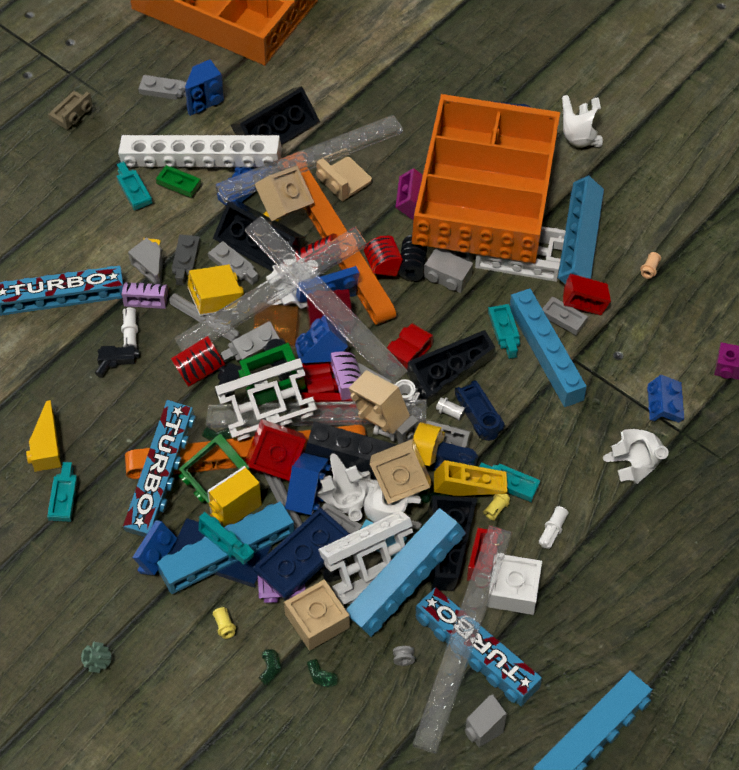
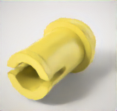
[483,494,510,521]
[213,607,236,639]

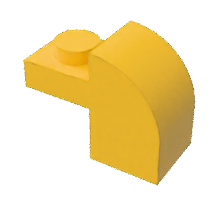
[413,422,445,466]

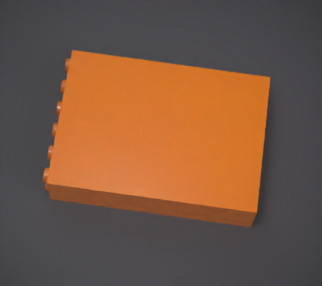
[130,0,318,66]
[412,94,560,263]

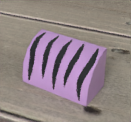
[122,282,169,309]
[331,351,361,401]

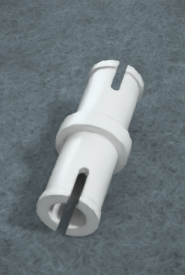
[121,307,138,349]

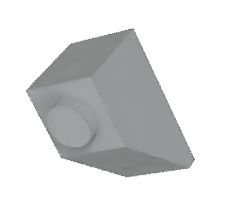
[128,238,163,284]
[465,694,507,747]

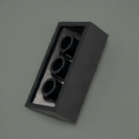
[231,87,320,145]
[213,201,306,272]
[305,421,397,480]

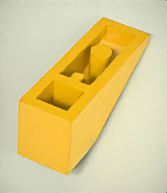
[26,400,61,472]
[434,460,507,496]

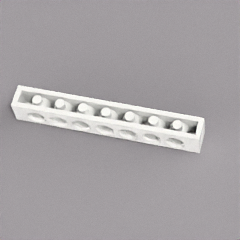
[118,135,282,167]

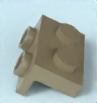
[48,91,93,130]

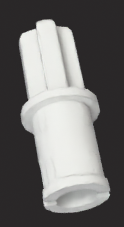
[539,506,569,549]

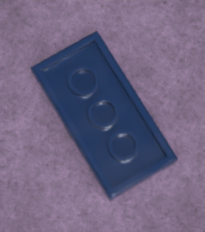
[253,507,350,601]
[170,518,272,588]

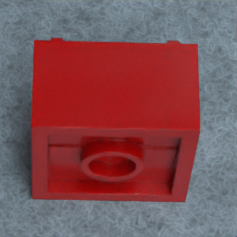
[245,419,306,481]

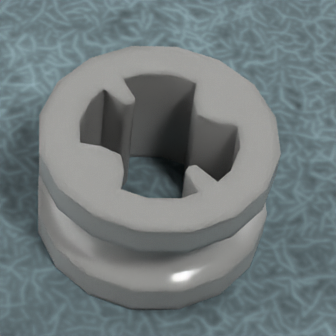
[393,646,415,666]

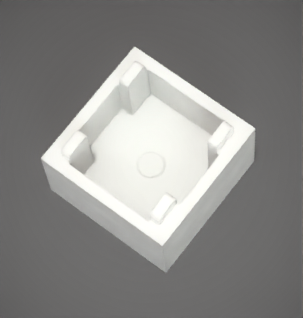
[487,553,542,615]

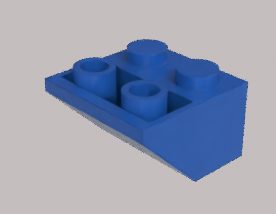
[185,59,224,116]
[295,315,348,363]

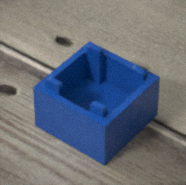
[285,453,331,515]

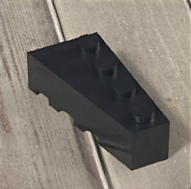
[428,495,477,591]

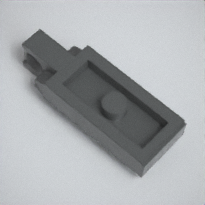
[172,234,200,286]

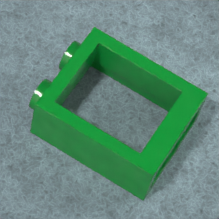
[238,343,306,407]
[179,434,250,504]

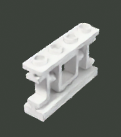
[475,227,566,282]
[215,358,317,441]
[318,510,413,604]

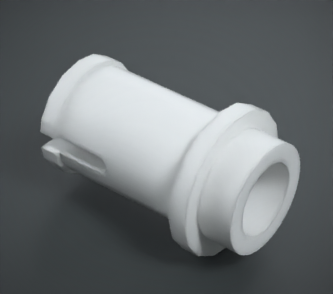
[436,397,465,420]

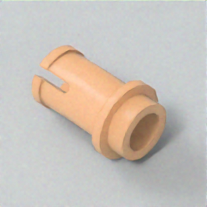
[640,252,661,279]

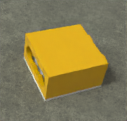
[188,264,244,316]
[207,466,261,527]

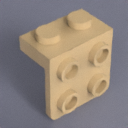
[316,157,372,201]

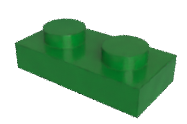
[156,165,201,198]

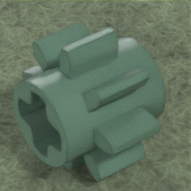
[81,642,111,673]

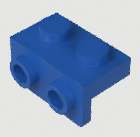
[647,375,684,423]
[132,521,177,575]

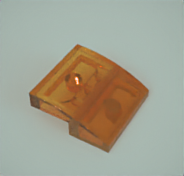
[253,304,299,346]

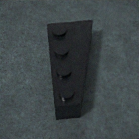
[406,330,495,408]

